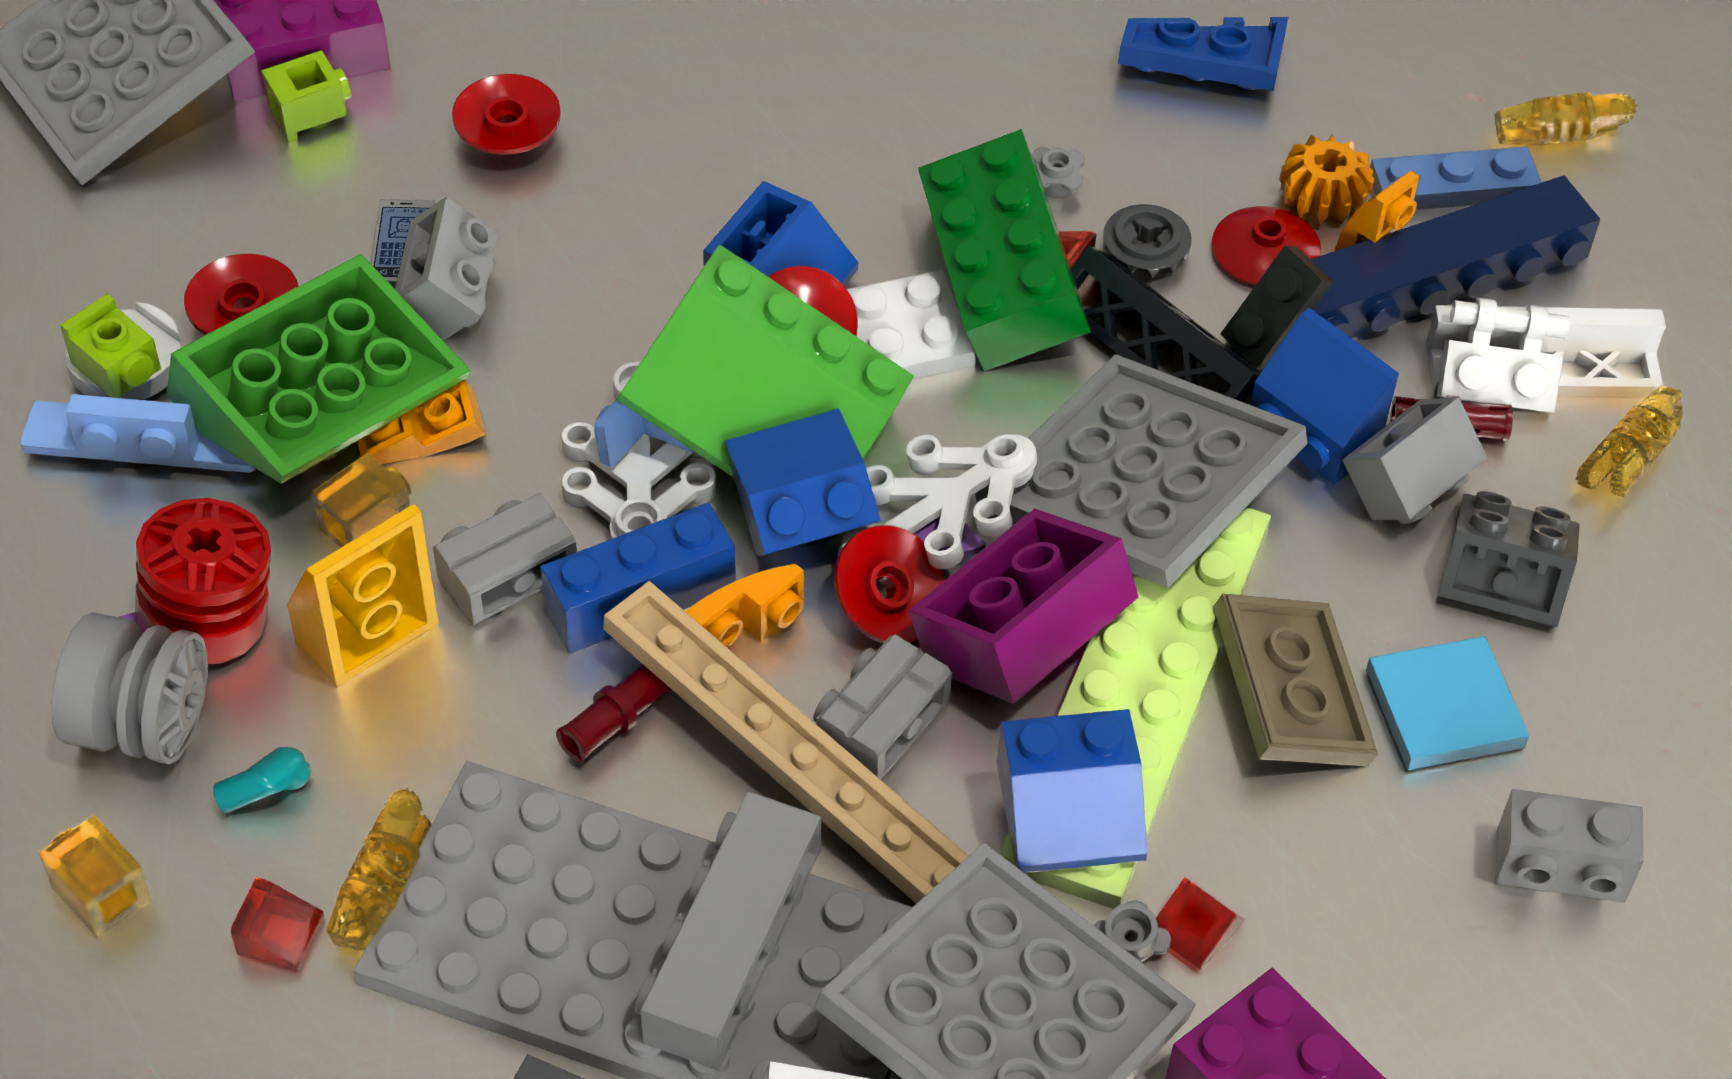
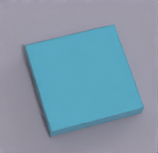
[1366,636,1529,771]

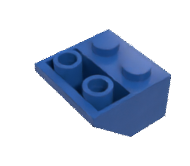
[703,181,858,286]

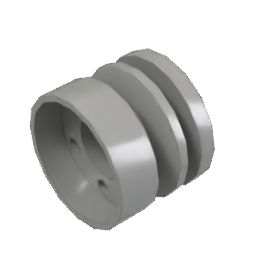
[51,612,208,765]

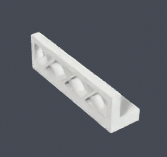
[1426,305,1666,398]

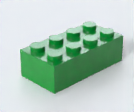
[918,129,1091,371]

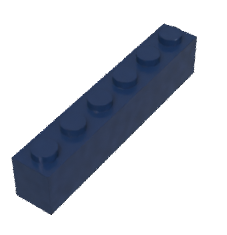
[1310,175,1600,338]

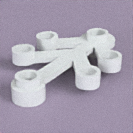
[561,361,716,539]
[838,434,1038,569]

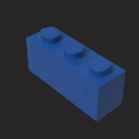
[540,502,736,654]

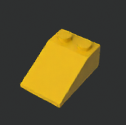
[287,504,439,688]

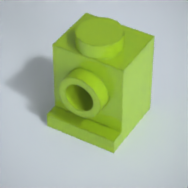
[261,50,351,143]
[60,293,161,398]

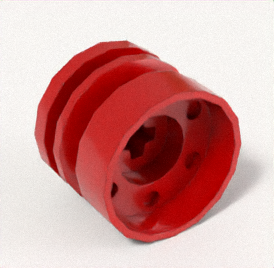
[135,498,271,664]

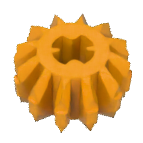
[1279,134,1374,226]

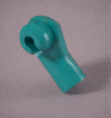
[213,747,311,813]

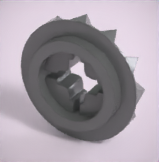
[1103,204,1192,278]

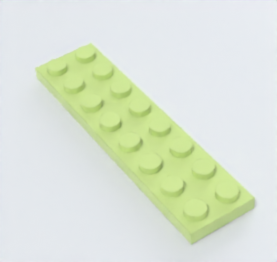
[999,507,1271,909]

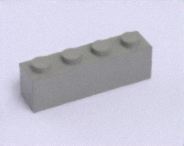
[635,791,821,1071]

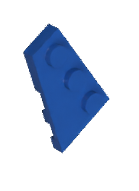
[1118,17,1288,91]

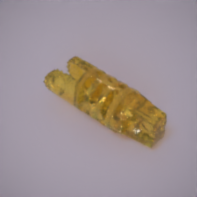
[1494,92,1638,145]
[1575,385,1683,497]
[327,788,432,951]

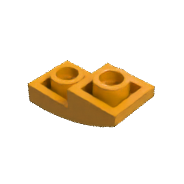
[1335,171,1420,251]
[357,380,486,465]
[685,564,804,648]

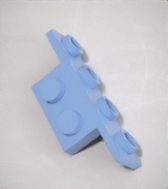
[20,394,255,473]

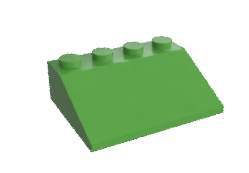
[616,244,914,478]
[167,254,471,484]

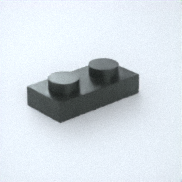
[1220,245,1334,370]

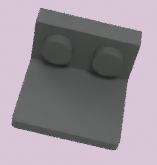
[1438,491,1580,627]

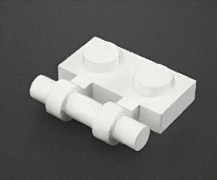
[1436,298,1570,413]

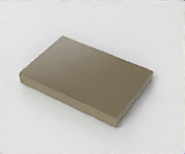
[1213,594,1378,766]

